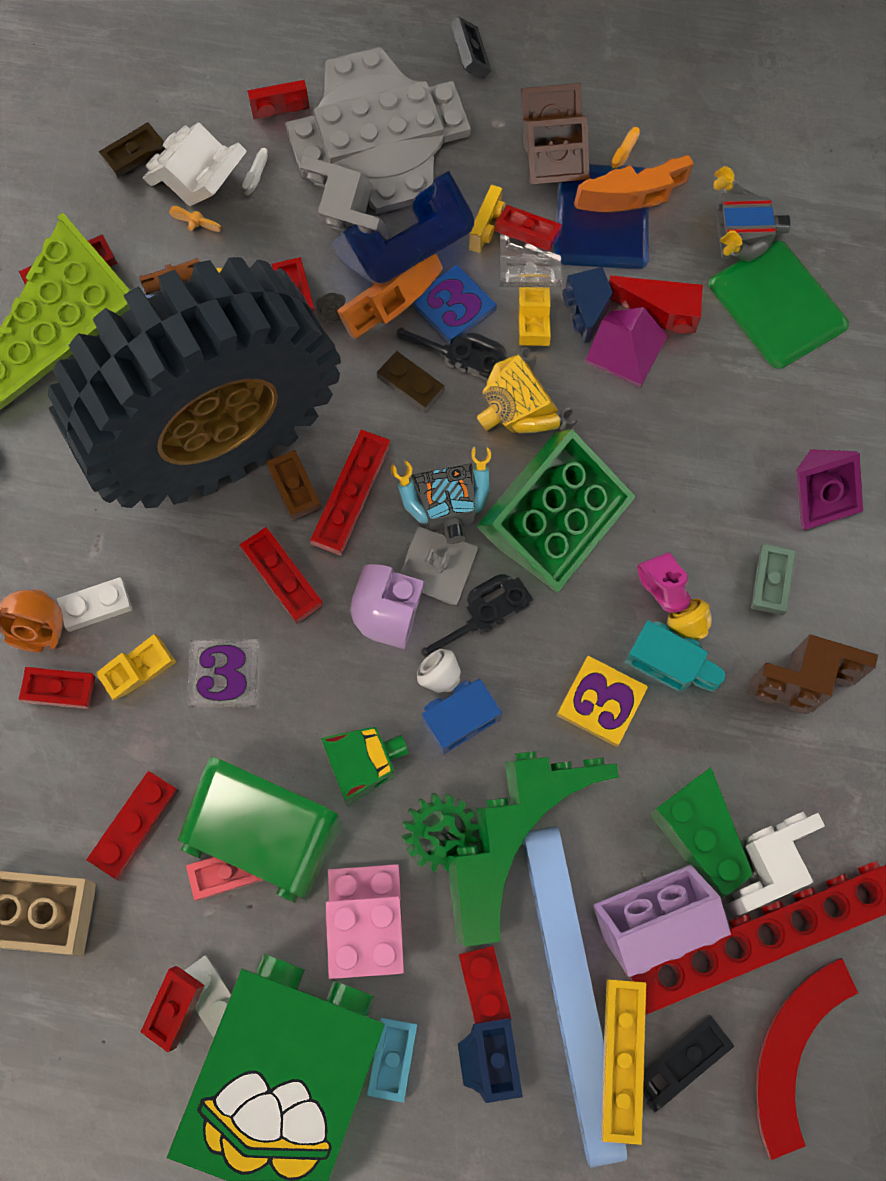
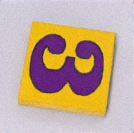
[556,656,648,747]

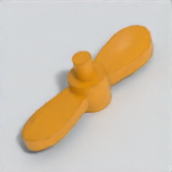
[169,206,222,232]

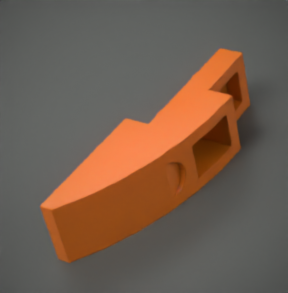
[574,155,694,212]
[337,241,443,339]

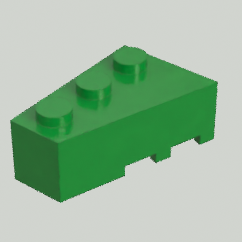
[650,767,753,899]

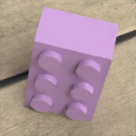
[593,865,731,977]

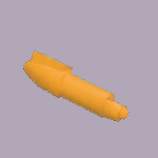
[610,127,640,171]

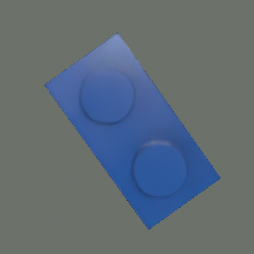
[421,678,502,755]

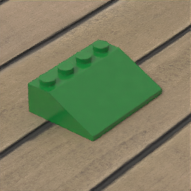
[476,429,636,592]

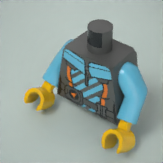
[390,446,491,544]

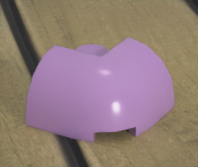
[350,564,424,650]

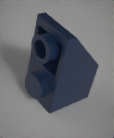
[562,266,612,343]

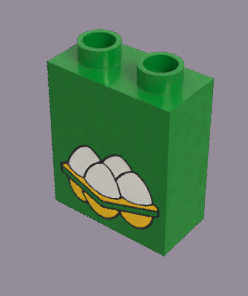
[166,953,385,1181]

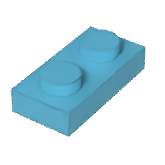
[367,1018,418,1103]

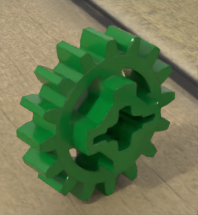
[402,793,479,872]

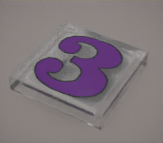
[187,639,259,708]

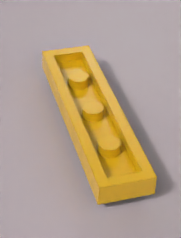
[601,979,646,1145]

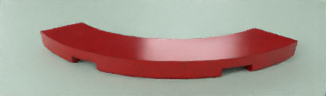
[755,958,859,1160]

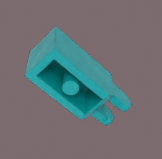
[625,620,726,692]

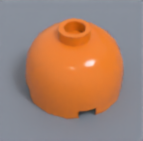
[0,589,64,653]

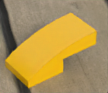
[518,286,551,346]
[96,634,176,700]

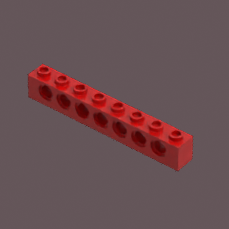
[624,860,886,1015]

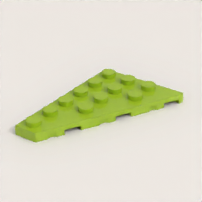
[0,212,130,410]

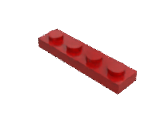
[310,429,391,556]

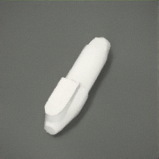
[242,148,269,196]

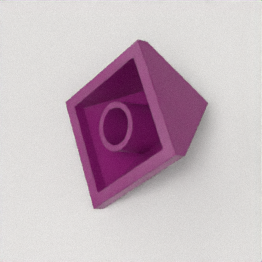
[585,307,667,388]
[796,449,863,530]

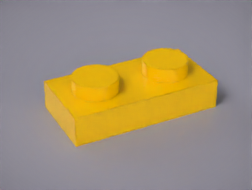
[469,184,505,253]

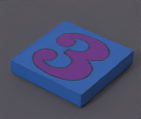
[411,265,497,345]

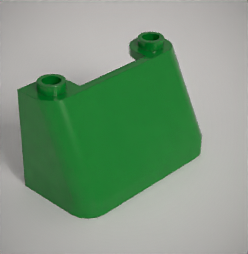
[178,756,343,903]

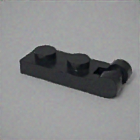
[643,1015,735,1113]

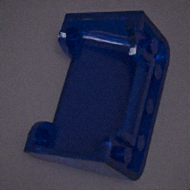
[331,171,474,285]

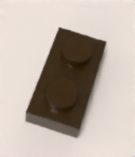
[98,122,166,178]
[377,350,445,413]

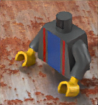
[713,166,790,262]

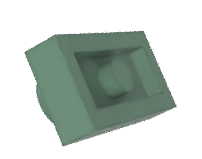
[751,544,796,616]

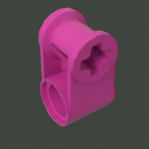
[637,552,691,612]

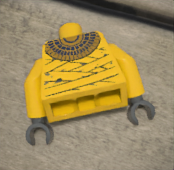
[477,347,577,434]

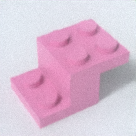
[326,864,404,979]

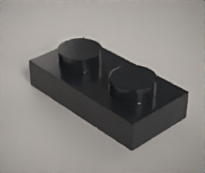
[451,16,492,78]

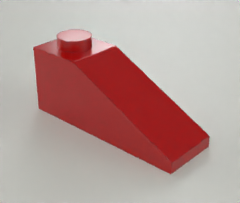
[609,275,703,334]

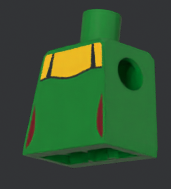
[321,727,409,806]

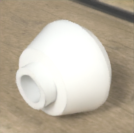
[417,649,461,693]

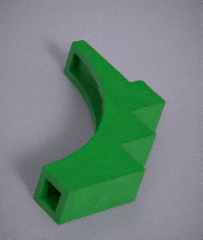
[447,751,619,947]

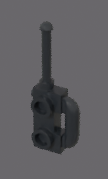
[396,327,508,380]
[421,574,534,657]

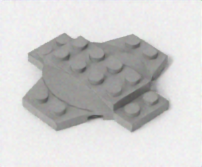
[285,47,471,215]

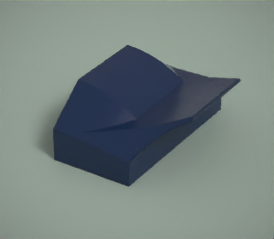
[457,1018,523,1103]

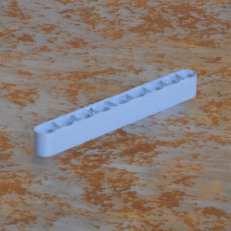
[523,826,627,1168]

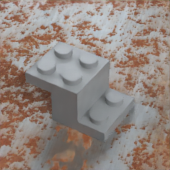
[299,155,391,243]

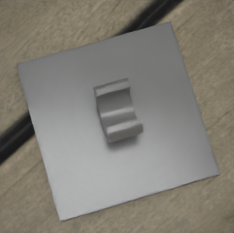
[399,527,479,606]

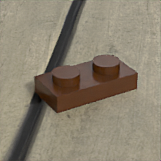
[266,450,322,521]

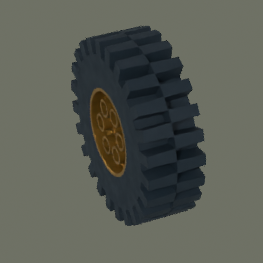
[48,257,341,509]

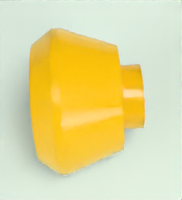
[667,598,712,641]

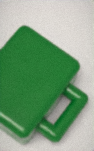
[708,240,849,369]

